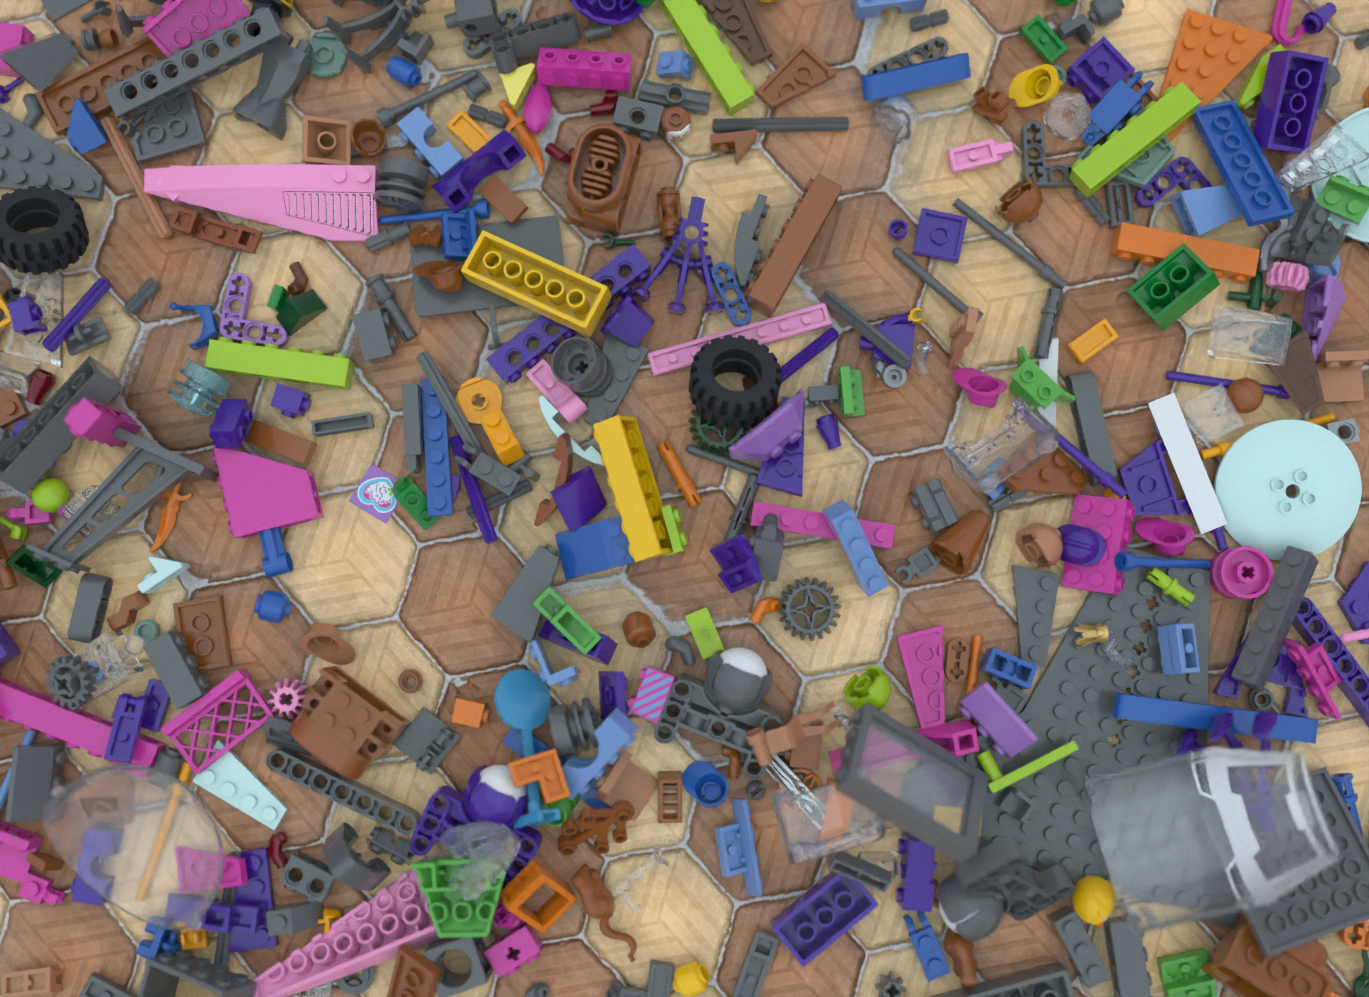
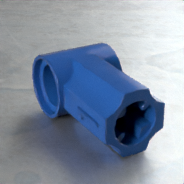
[259,528,293,578]

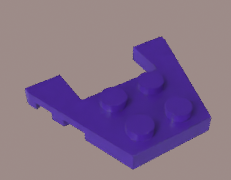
[1117,436,1193,515]
[1213,630,1308,718]

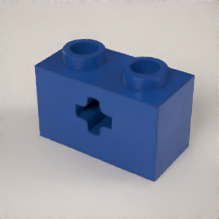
[978,647,1038,689]

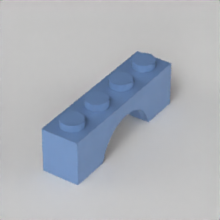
[822,499,889,597]
[562,708,638,800]

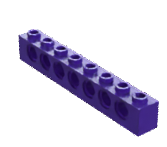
[486,244,651,385]

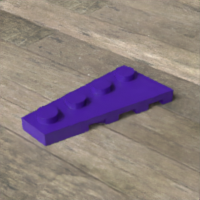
[756,396,805,497]
[228,847,279,953]

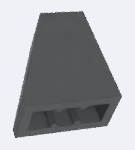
[0,33,79,92]

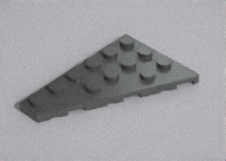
[0,108,106,201]

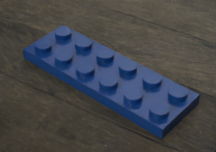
[1190,100,1295,227]

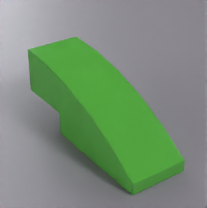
[531,585,602,655]

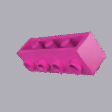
[537,47,632,91]
[64,398,142,448]

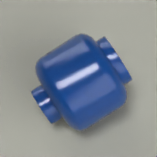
[254,590,292,623]

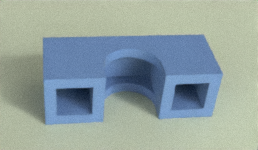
[852,0,927,20]
[397,107,464,179]

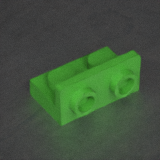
[1316,175,1369,225]
[837,366,865,418]

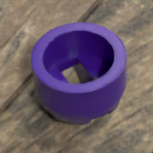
[889,219,908,240]

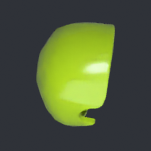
[31,477,71,513]

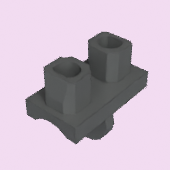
[64,316,111,356]

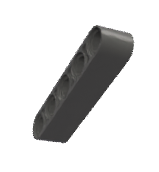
[1065,370,1117,486]

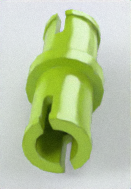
[1145,567,1195,607]

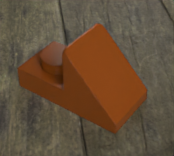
[710,129,757,166]

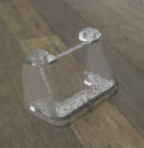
[943,396,1059,493]
[770,768,886,865]

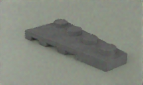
[584,332,649,425]
[1012,565,1060,667]

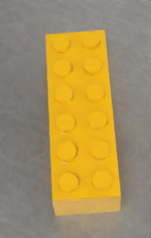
[460,230,612,337]
[593,415,673,562]

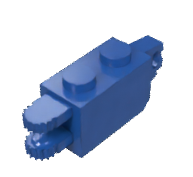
[1081,71,1155,147]

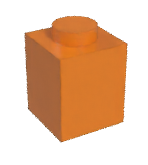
[451,697,490,728]

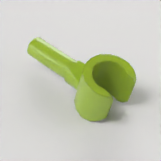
[0,516,27,540]

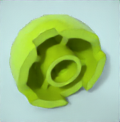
[843,665,892,710]

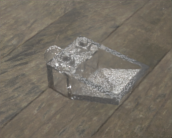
[48,630,145,711]

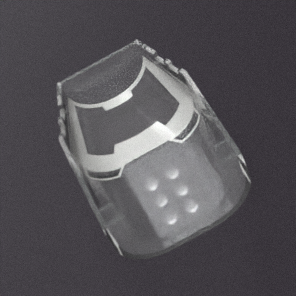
[1083,747,1339,934]

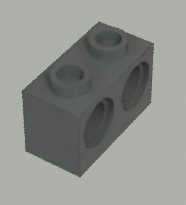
[279,850,337,903]

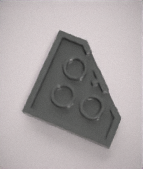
[132,88,208,164]

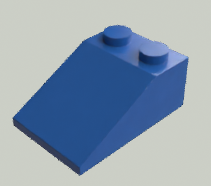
[555,516,635,580]

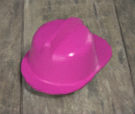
[952,368,1007,408]
[1135,517,1195,556]

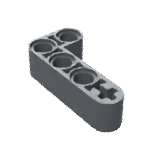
[489,12,581,74]

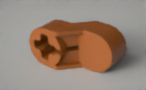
[107,591,151,632]

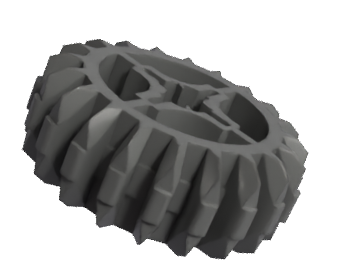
[777,577,841,641]

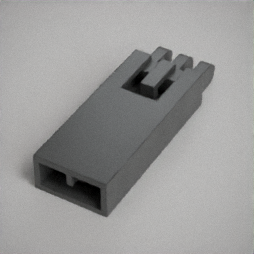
[402,384,425,474]

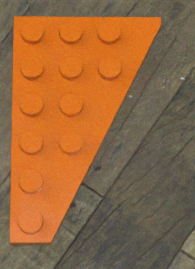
[1158,9,1273,142]

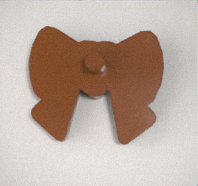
[409,224,442,247]

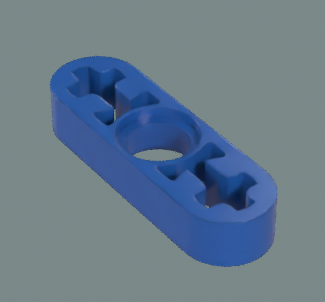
[711,263,751,327]

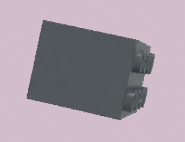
[138,949,257,997]

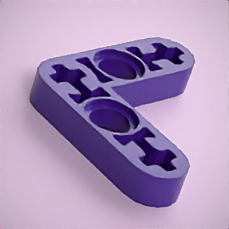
[1134,157,1213,208]

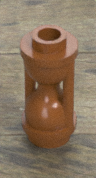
[657,186,682,241]

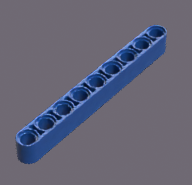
[1113,693,1318,744]

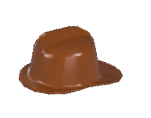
[413,261,464,292]

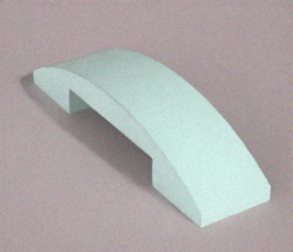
[539,395,606,468]

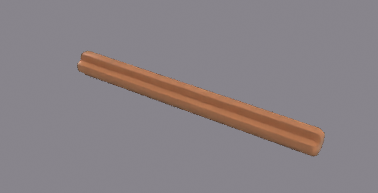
[100,116,172,240]

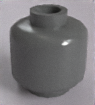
[1087,0,1125,27]

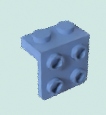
[529,639,580,686]

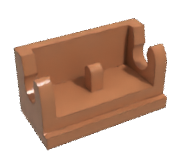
[1,967,63,997]

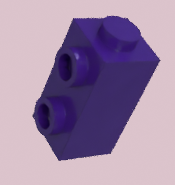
[209,399,253,449]

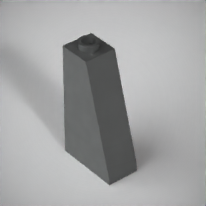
[490,544,561,643]

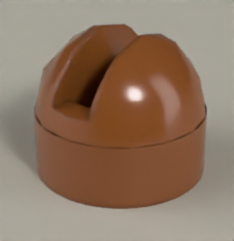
[98,28,119,48]

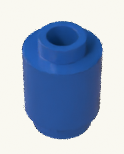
[386,56,422,89]

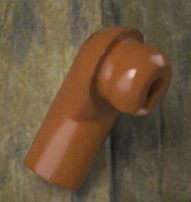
[721,745,741,779]

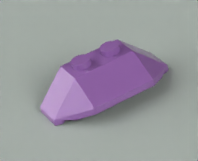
[729,389,804,461]

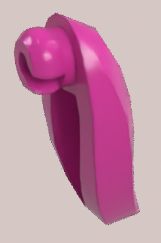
[524,82,551,134]

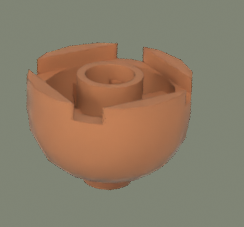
[1016,522,1063,571]

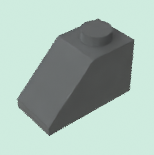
[266,901,324,937]

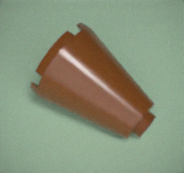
[928,510,991,575]

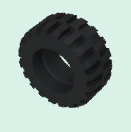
[0,186,89,275]
[689,335,782,428]

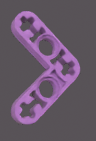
[220,273,290,348]

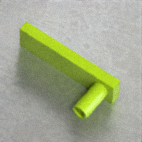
[976,740,1079,794]

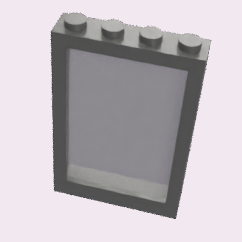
[834,703,989,864]

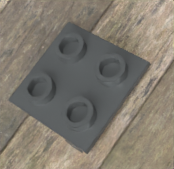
[394,707,461,774]

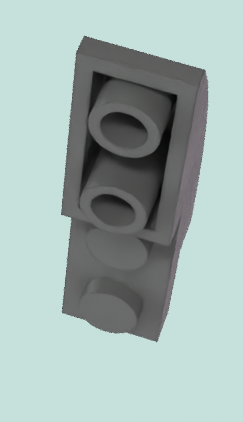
[734,194,770,291]

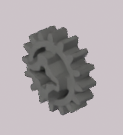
[45,654,97,708]

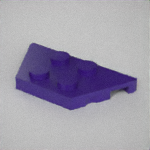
[1337,561,1369,644]

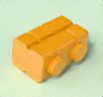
[479,408,525,466]

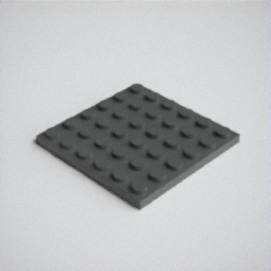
[1195,767,1369,957]

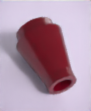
[26,369,56,405]

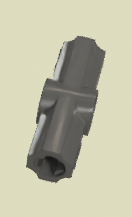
[639,80,711,114]

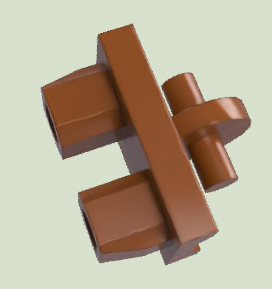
[971,86,1017,124]

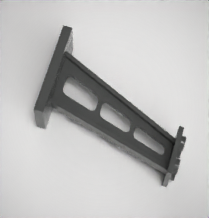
[26,427,219,574]

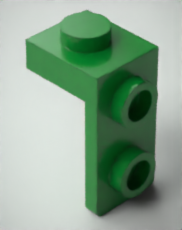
[391,474,442,530]

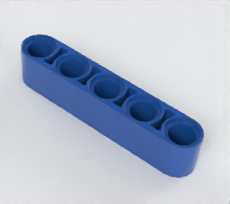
[860,53,971,101]

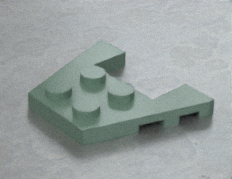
[1074,104,1176,189]

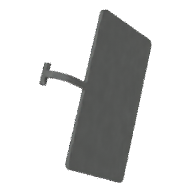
[410,216,564,350]

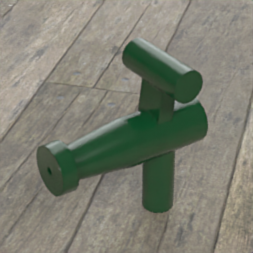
[1227,264,1282,312]

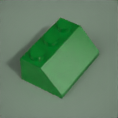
[1126,243,1220,331]

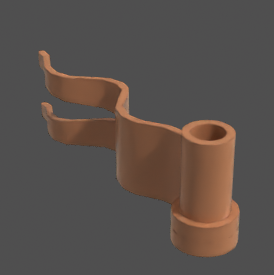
[745,701,841,766]

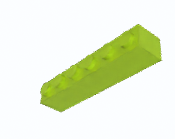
[659,0,755,116]
[1069,82,1201,198]
[205,337,355,390]

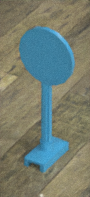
[494,669,560,829]

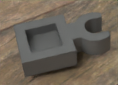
[894,546,939,584]
[990,677,1030,715]

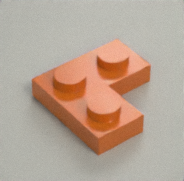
[508,748,570,805]

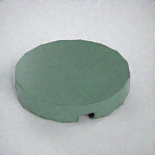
[307,32,348,80]

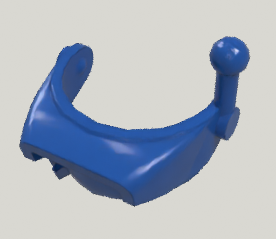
[170,302,219,350]

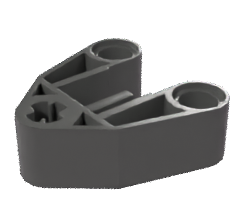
[323,822,391,891]

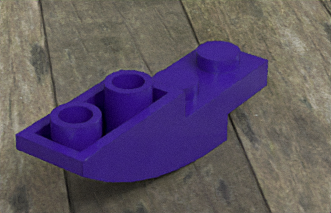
[166,893,261,933]

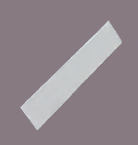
[1148,393,1227,534]

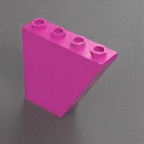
[212,446,324,539]

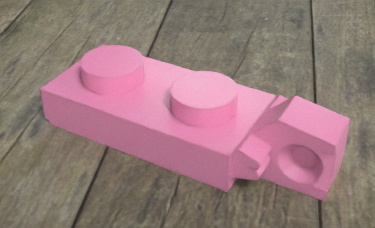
[946,139,1014,174]

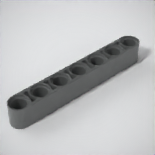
[266,748,421,835]

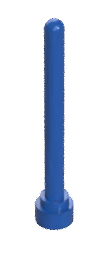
[379,200,490,225]
[1114,552,1212,571]

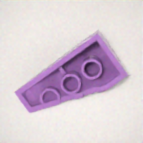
[1300,275,1345,361]

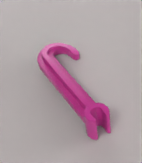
[1271,0,1304,46]

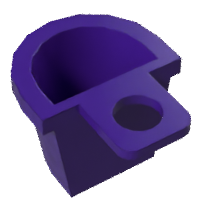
[600,291,655,347]

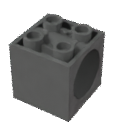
[423,937,494,997]

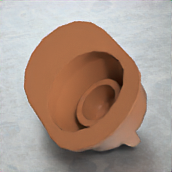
[299,623,356,665]

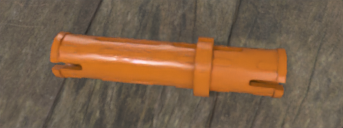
[656,440,703,508]

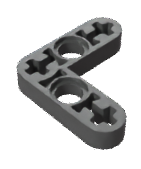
[1020,120,1077,189]

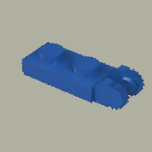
[903,911,951,982]

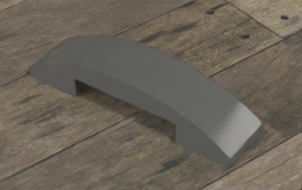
[732,930,779,997]

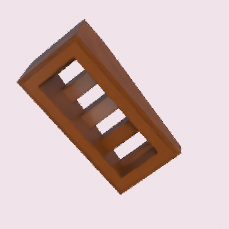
[658,771,682,823]

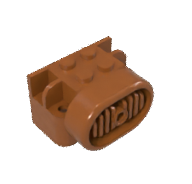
[565,123,642,237]
[289,666,411,779]
[1200,912,1332,997]

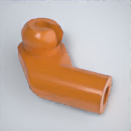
[749,597,782,624]

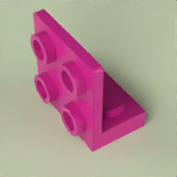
[0,820,43,883]

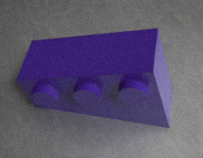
[895,832,937,912]

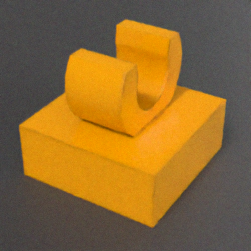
[180,924,210,950]

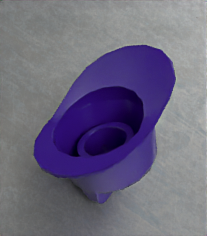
[1057,524,1106,566]

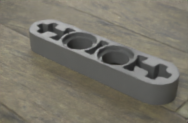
[866,37,949,75]

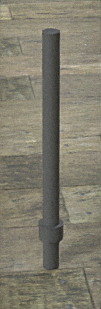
[953,198,1067,290]

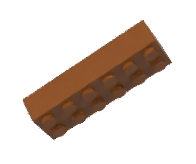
[745,173,843,318]

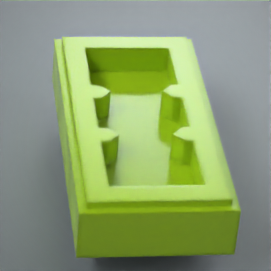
[685,607,725,660]

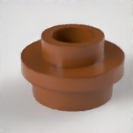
[398,669,423,693]

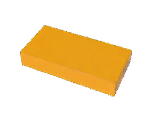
[446,109,492,154]
[1066,318,1119,364]

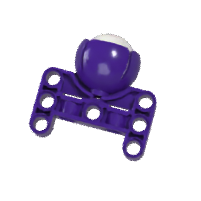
[409,765,543,890]

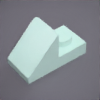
[137,556,191,594]

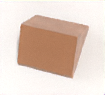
[302,115,351,165]

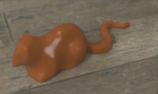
[570,863,637,962]
[933,879,978,989]

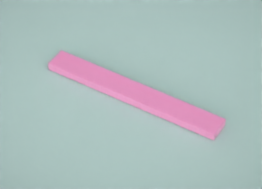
[647,303,832,377]

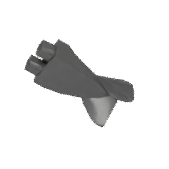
[231,31,313,141]

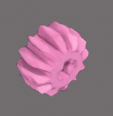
[1266,261,1309,292]
[268,678,308,719]

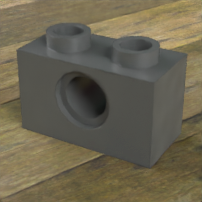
[612,96,664,141]

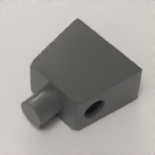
[444,0,501,38]

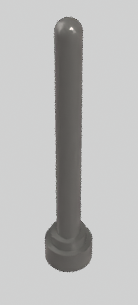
[376,70,479,128]
[892,247,984,322]
[686,444,760,477]

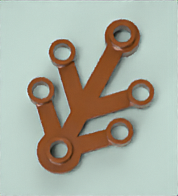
[557,800,635,856]

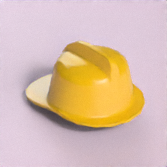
[1008,64,1063,108]

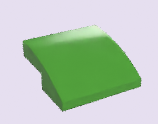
[1157,948,1217,997]

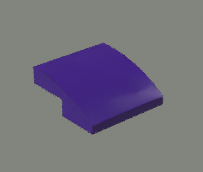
[550,466,607,532]
[709,533,762,593]

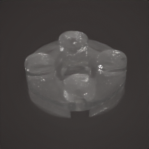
[1043,92,1091,140]

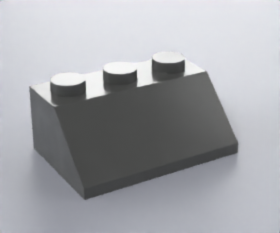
[5,742,67,822]

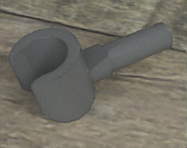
[80,0,113,22]
[117,112,147,138]

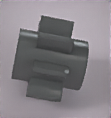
[875,971,907,997]

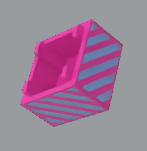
[628,665,675,723]

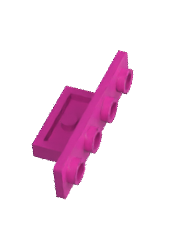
[1283,638,1341,720]

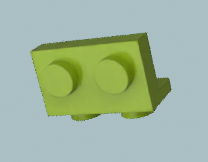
[661,505,688,556]

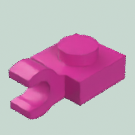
[8,500,53,526]
[18,871,66,905]

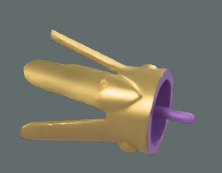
[1074,623,1112,648]

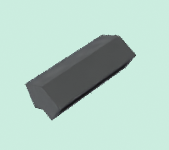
[827,848,891,893]

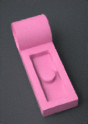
[526,359,588,425]

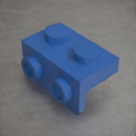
[440,209,478,261]

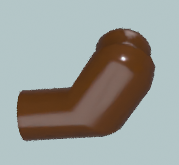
[288,262,309,296]

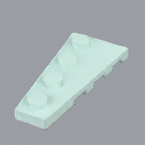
[193,739,289,830]

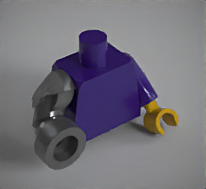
[859,308,925,389]

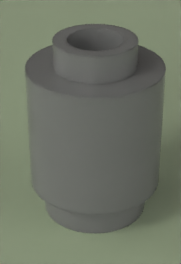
[151,747,183,785]

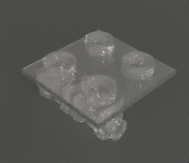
[1179,383,1245,447]

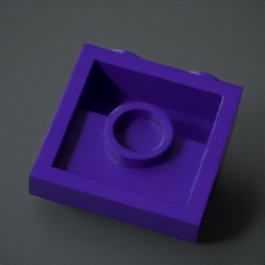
[1066,37,1135,106]

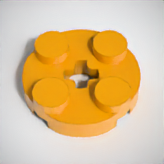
[455,377,503,425]

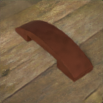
[169,206,263,254]
[534,432,573,527]

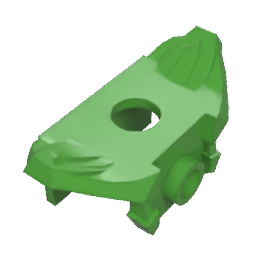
[1009,346,1075,410]

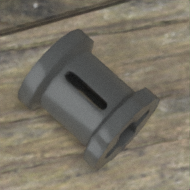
[461,72,492,103]

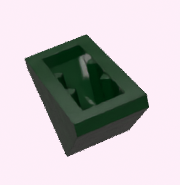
[276,289,328,336]
[6,545,63,588]

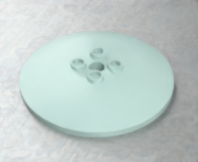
[1213,420,1362,561]

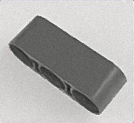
[68,572,113,645]

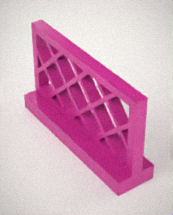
[160,670,276,775]

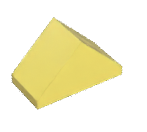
[500,63,537,114]

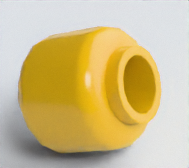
[672,960,710,997]

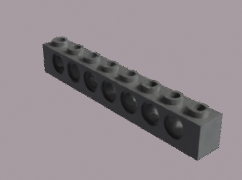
[104,7,289,121]

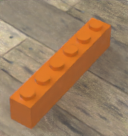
[1110,222,1260,284]

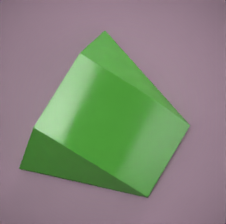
[411,854,509,938]

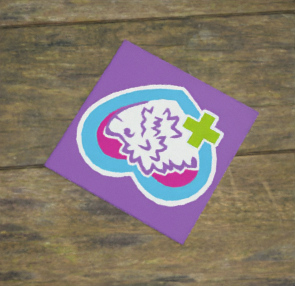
[349,464,399,523]

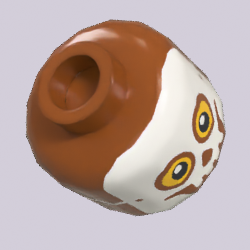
[661,106,691,141]

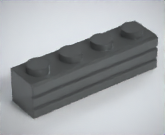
[311,412,375,437]

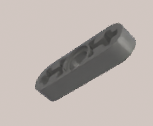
[463,9,522,60]

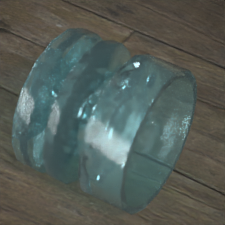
[166,358,232,418]

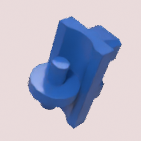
[136,917,182,964]

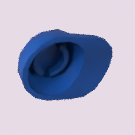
[682,761,729,808]

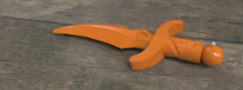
[499,100,544,176]
[150,480,193,553]

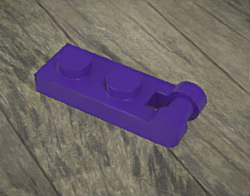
[104,693,149,764]

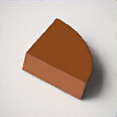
[27,852,64,871]

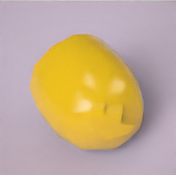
[1072,875,1114,928]

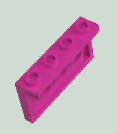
[141,0,251,61]
[1061,494,1135,596]

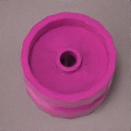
[1208,546,1274,599]

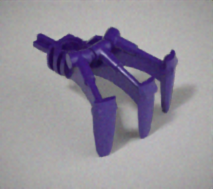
[633,196,724,316]
[1175,711,1277,832]

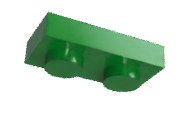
[1019,14,1068,65]

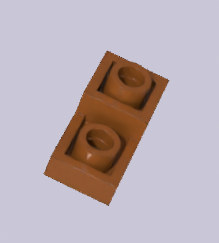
[479,174,529,225]

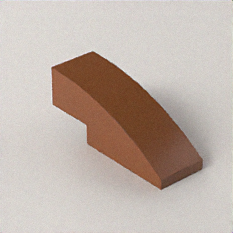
[245,420,317,465]

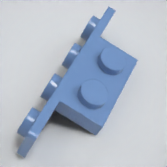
[714,798,763,897]

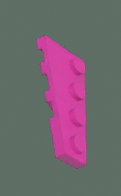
[896,625,945,729]

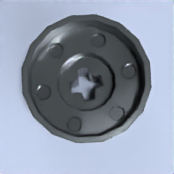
[374,157,429,212]
[551,337,613,397]
[548,697,600,757]

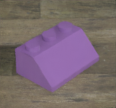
[957,682,1038,758]

